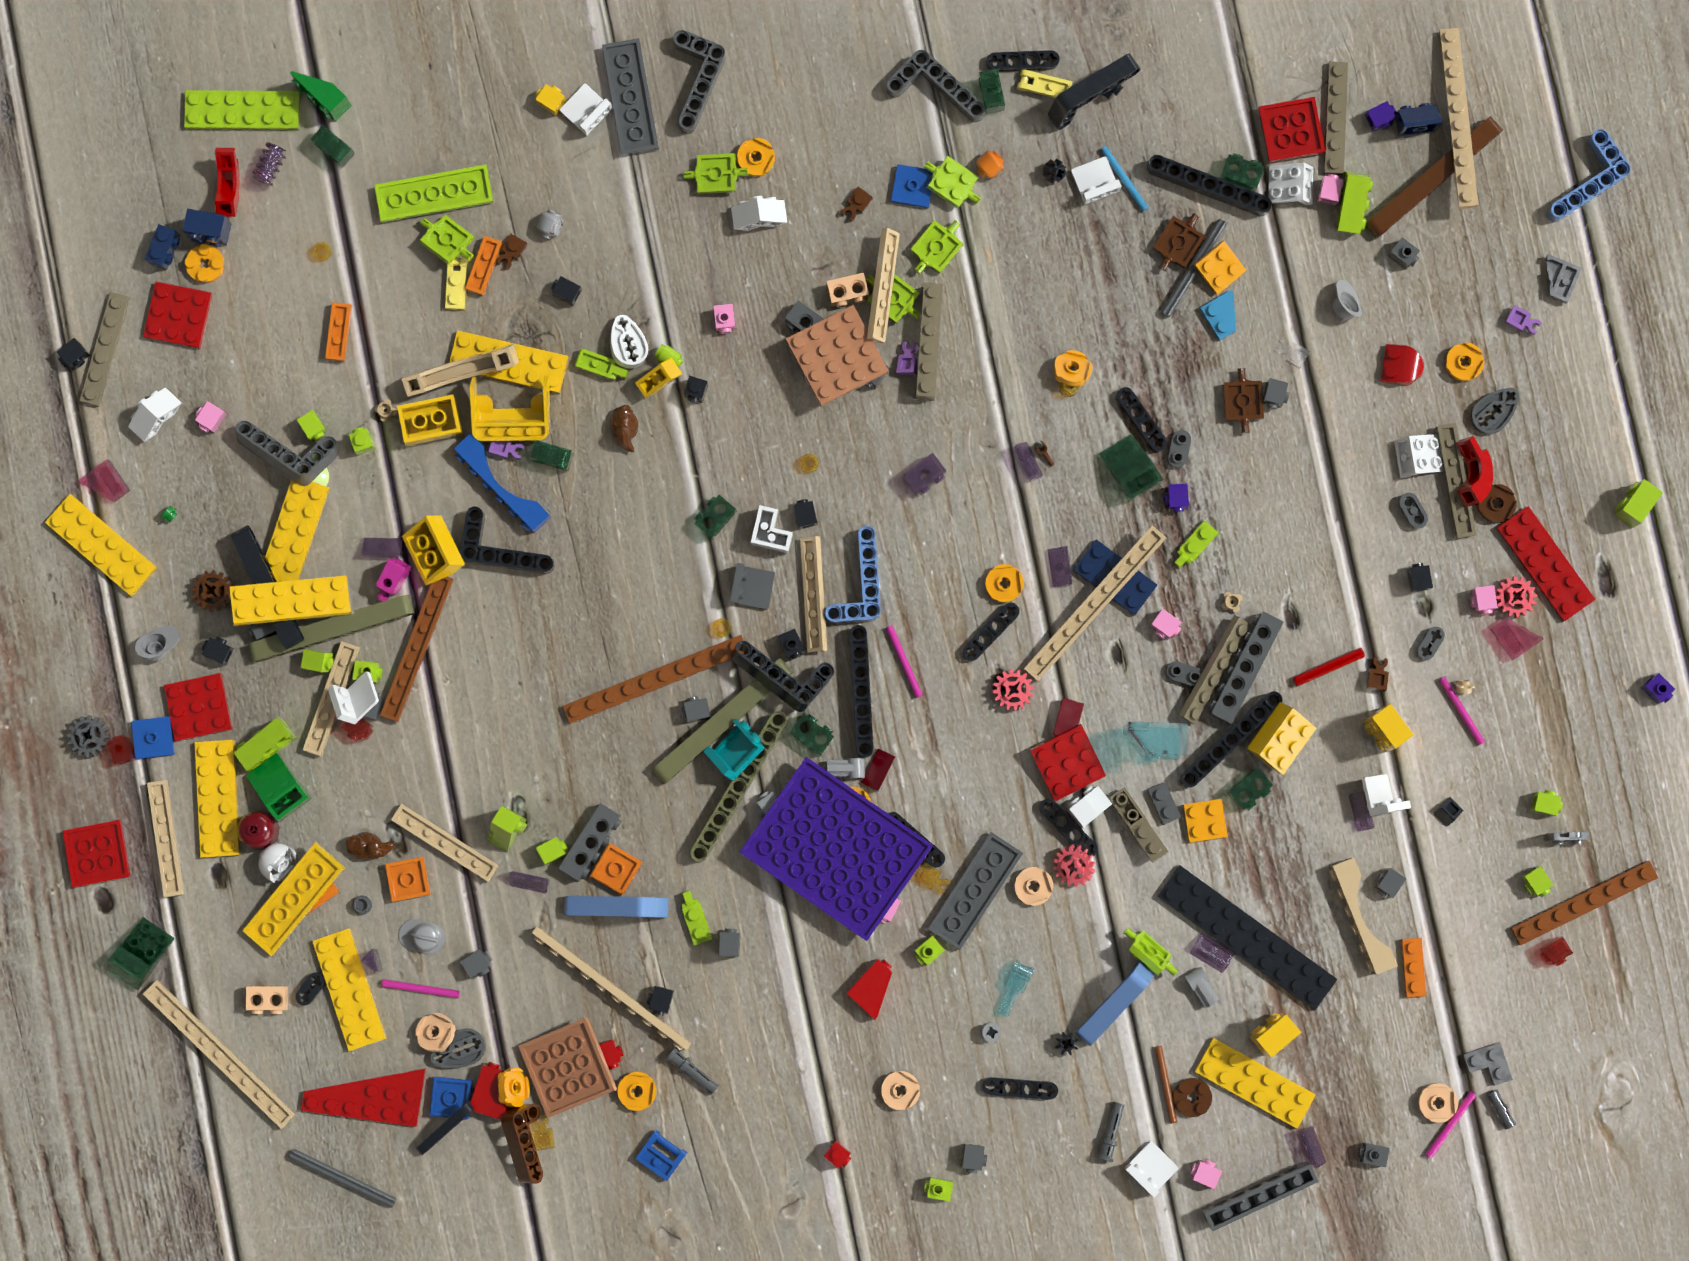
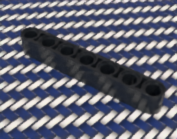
[1147,155,1272,217]
[230,525,304,650]
[850,625,874,758]
[1180,691,1283,788]

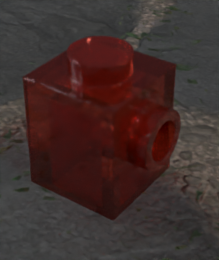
[341,718,373,742]
[107,735,137,766]
[1539,936,1573,966]

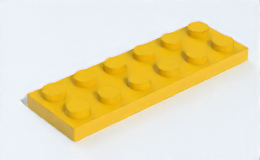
[450,330,569,394]
[265,480,330,582]
[45,494,157,597]
[229,576,351,626]
[195,740,240,858]
[243,842,346,956]
[313,928,387,1051]
[1194,1038,1316,1129]

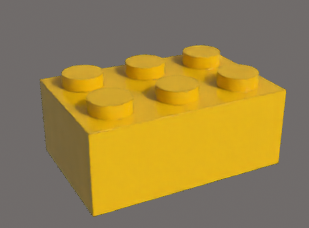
[397,395,463,446]
[1247,702,1317,775]
[1363,704,1414,752]
[1249,1013,1302,1058]

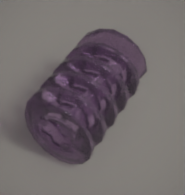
[252,142,286,186]

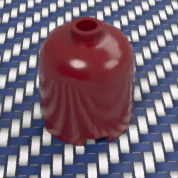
[238,812,280,850]

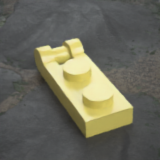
[1017,70,1072,98]
[445,256,467,310]

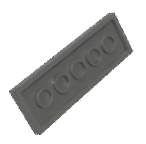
[602,38,659,156]
[928,832,1023,950]

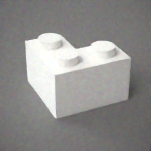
[731,196,787,231]
[128,388,182,442]
[751,505,793,554]
[1066,786,1112,828]

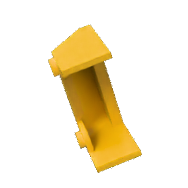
[469,376,550,441]

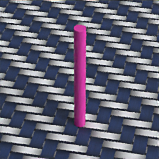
[886,625,923,698]
[1439,676,1485,745]
[382,979,460,998]
[1425,1091,1476,1159]

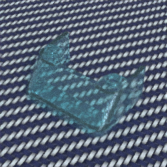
[1123,722,1188,762]

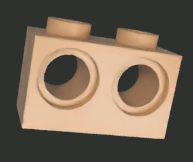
[827,273,869,308]
[246,986,288,1014]

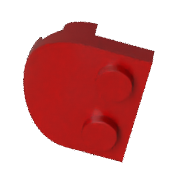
[1381,344,1424,386]

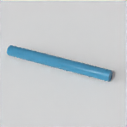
[1100,146,1149,212]

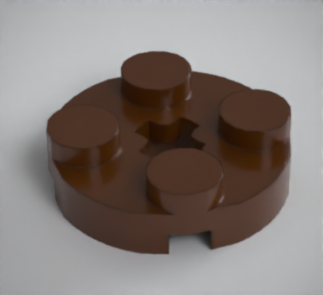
[1477,484,1517,523]
[1173,1078,1212,1117]

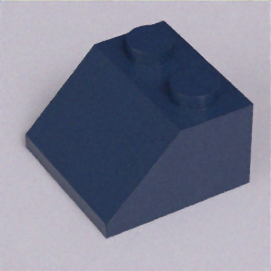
[1395,103,1442,136]

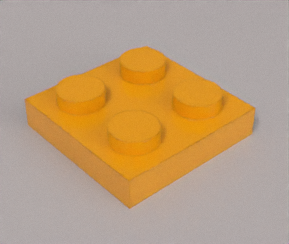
[1193,241,1247,295]
[1183,799,1228,843]

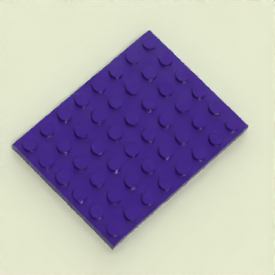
[740,757,933,941]

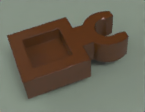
[841,186,873,222]
[497,234,528,270]
[1366,656,1389,692]

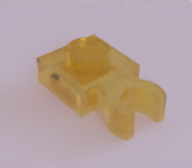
[915,862,951,893]
[533,1115,556,1151]

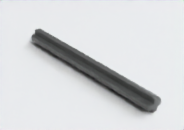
[1161,219,1227,318]
[289,1149,396,1208]

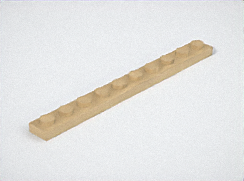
[1439,28,1478,209]
[1024,525,1166,681]
[532,927,692,1051]
[143,980,296,1129]

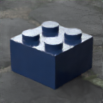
[183,208,232,247]

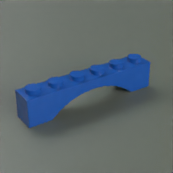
[454,433,551,533]

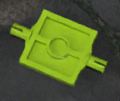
[684,153,749,194]
[924,156,981,209]
[420,215,474,265]
[910,220,964,274]
[866,274,921,324]
[1123,927,1179,977]

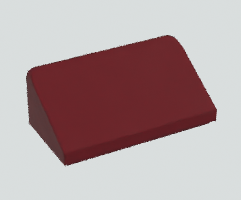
[1053,698,1084,736]
[861,749,896,791]

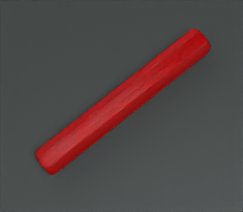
[1293,648,1365,686]

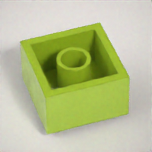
[1614,479,1663,528]

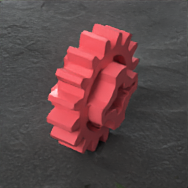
[1495,576,1537,618]
[992,669,1034,711]
[1053,844,1096,887]

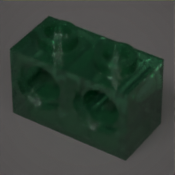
[978,68,1005,114]
[311,125,355,168]
[1220,153,1265,192]
[530,440,574,472]
[694,495,737,540]
[790,714,834,756]
[1227,767,1273,811]

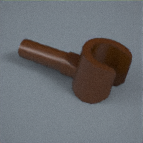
[1034,440,1054,466]

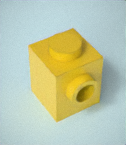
[535,84,566,116]

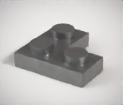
[1462,1042,1513,1086]

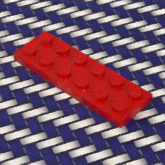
[1496,506,1596,622]

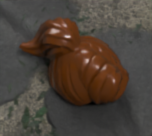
[610,405,638,452]
[346,832,395,861]

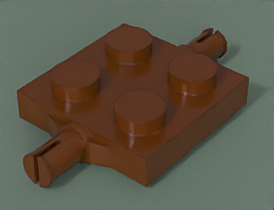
[1153,213,1205,271]
[1223,368,1264,434]

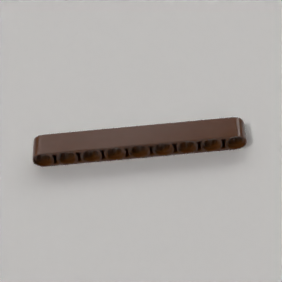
[1366,116,1503,238]

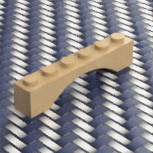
[402,344,519,397]
[1329,858,1398,975]

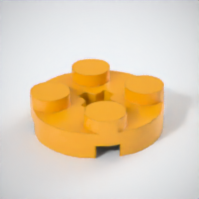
[737,138,775,177]
[185,244,224,283]
[1445,343,1485,381]
[1053,350,1092,387]
[985,564,1024,603]
[498,1068,530,1107]
[617,1071,657,1111]

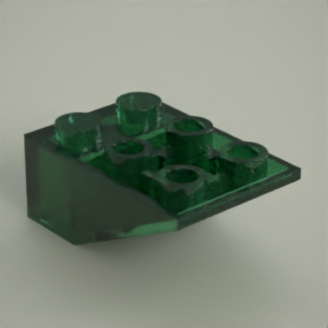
[1099,434,1163,502]
[106,917,175,990]

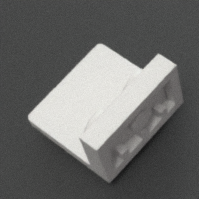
[560,84,613,136]
[1071,157,1122,205]
[1269,162,1313,205]
[1394,434,1444,478]
[328,671,379,724]
[1362,774,1411,816]
[1124,1141,1179,1197]

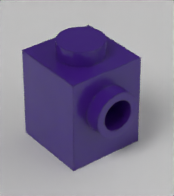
[1364,101,1396,132]
[1164,484,1189,513]
[1641,673,1675,704]

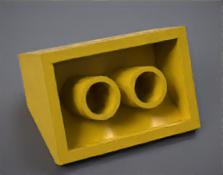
[402,516,465,585]

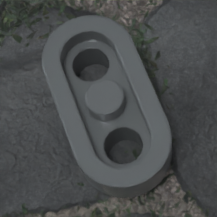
[1168,430,1191,468]
[1398,493,1428,529]
[1166,661,1203,687]

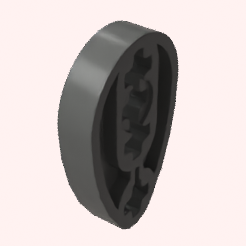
[1470,388,1519,435]
[430,1028,486,1068]

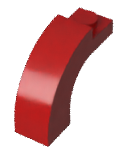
[215,147,240,217]
[1456,436,1493,507]

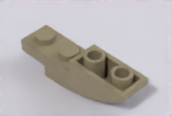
[1109,787,1169,863]

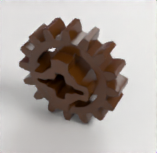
[191,570,233,612]

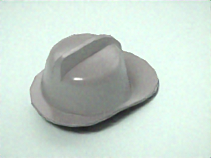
[1332,280,1362,322]
[135,626,180,661]
[399,920,445,954]

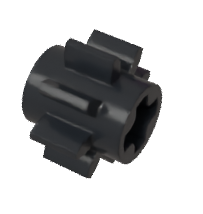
[1043,158,1066,183]
[1055,1032,1079,1055]

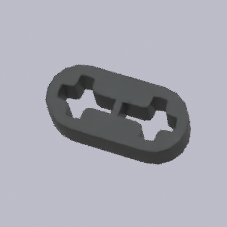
[1416,627,1445,661]

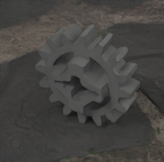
[67,715,111,757]

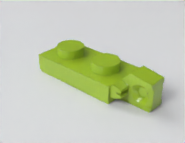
[575,348,629,380]
[1174,520,1219,568]
[681,891,713,946]

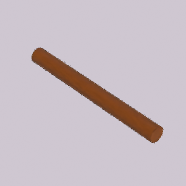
[1154,1045,1177,1124]

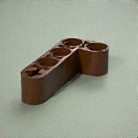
[501,1104,543,1184]

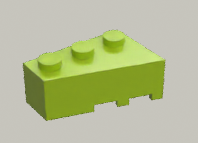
[1336,171,1373,234]
[234,717,297,772]
[487,805,527,852]

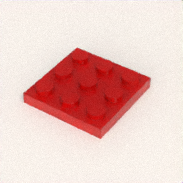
[1258,97,1325,163]
[143,281,212,349]
[164,673,233,742]
[1029,724,1106,802]
[62,820,131,888]

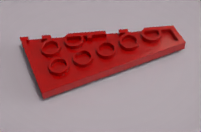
[301,1068,426,1127]

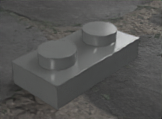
[1147,782,1181,825]

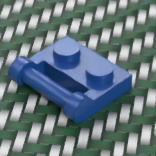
[635,1130,687,1181]

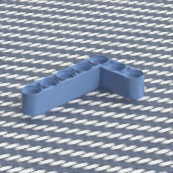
[1547,129,1631,222]
[825,526,881,624]
[564,896,669,918]
[1075,959,1155,1046]

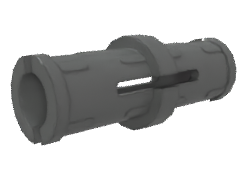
[1487,1089,1516,1130]

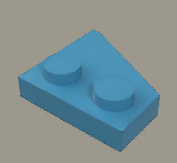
[1200,289,1236,341]

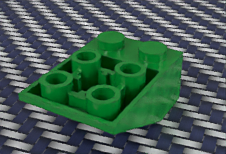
[290,71,352,121]
[246,753,312,822]

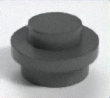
[352,895,372,915]

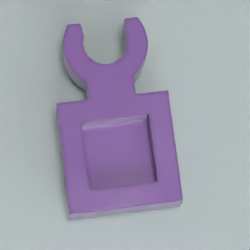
[1505,305,1542,335]
[896,342,919,375]
[488,441,525,459]

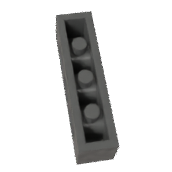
[559,803,622,881]

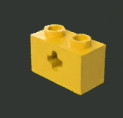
[635,358,682,399]

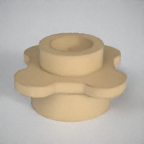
[374,399,397,422]
[1221,592,1243,613]
[1454,679,1475,694]

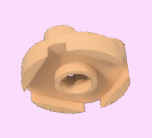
[1014,867,1053,906]
[416,1013,456,1052]
[881,1071,920,1110]
[1418,1083,1458,1123]

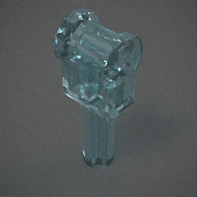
[998,960,1034,1017]

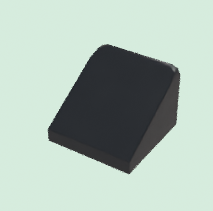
[1434,797,1464,826]

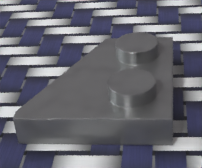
[1546,254,1582,304]
[1546,832,1589,845]

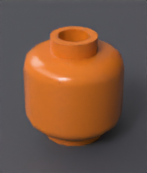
[976,150,1004,179]

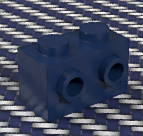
[145,224,180,270]

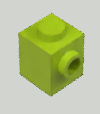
[297,410,328,442]
[348,427,376,455]
[301,649,333,672]
[353,661,383,683]
[1531,790,1563,816]
[536,837,568,865]
[1521,866,1554,897]
[914,936,945,965]
[924,1177,954,1202]

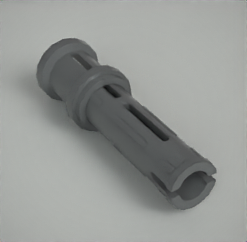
[665,1047,719,1095]
[1096,1102,1125,1162]

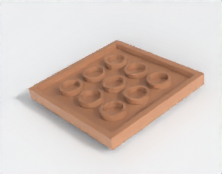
[785,305,889,407]
[518,1017,617,1118]

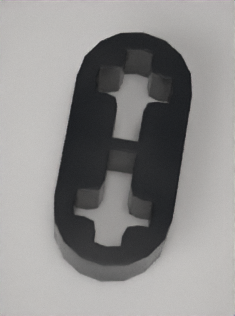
[296,972,326,1005]

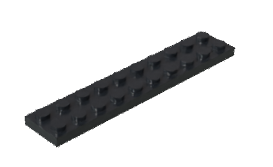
[1157,865,1337,1011]

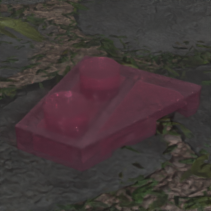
[78,459,131,502]
[1490,618,1544,661]

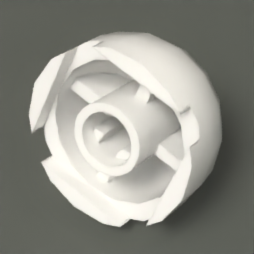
[258,843,297,883]

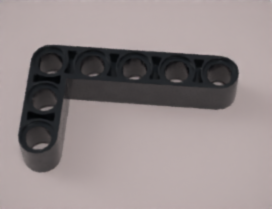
[1048,53,1141,130]
[460,506,555,574]
[731,641,834,712]

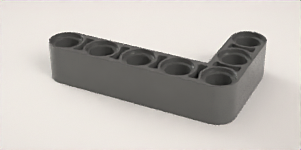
[673,30,726,134]
[887,50,985,122]
[235,421,338,486]

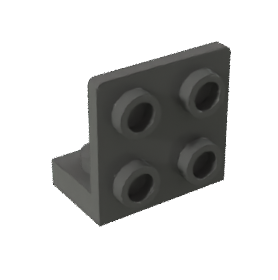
[730,563,775,610]

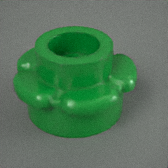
[160,505,177,522]

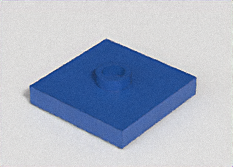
[891,164,932,208]
[132,716,175,759]
[429,1077,473,1119]

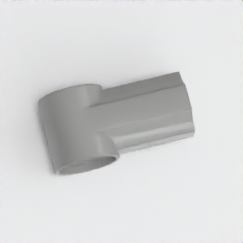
[827,758,865,778]
[1184,967,1219,1009]

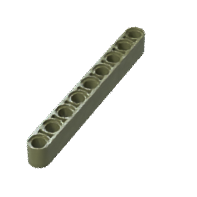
[247,595,414,663]
[652,658,793,785]
[691,711,787,862]

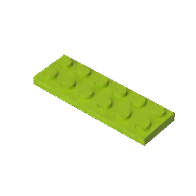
[184,90,300,130]
[374,164,494,223]

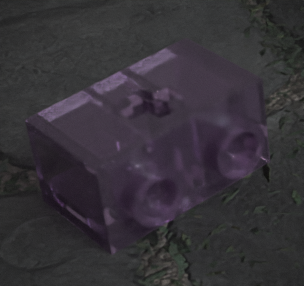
[902,453,946,496]

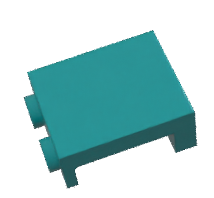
[703,718,765,781]

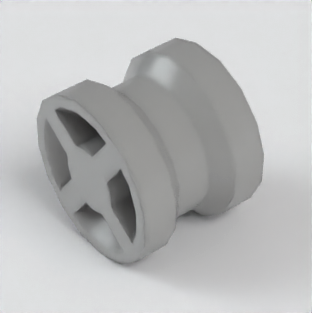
[982,1022,1001,1042]

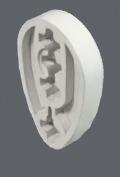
[610,315,649,369]

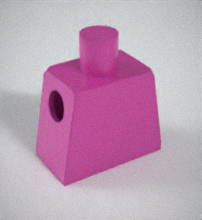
[376,558,413,601]

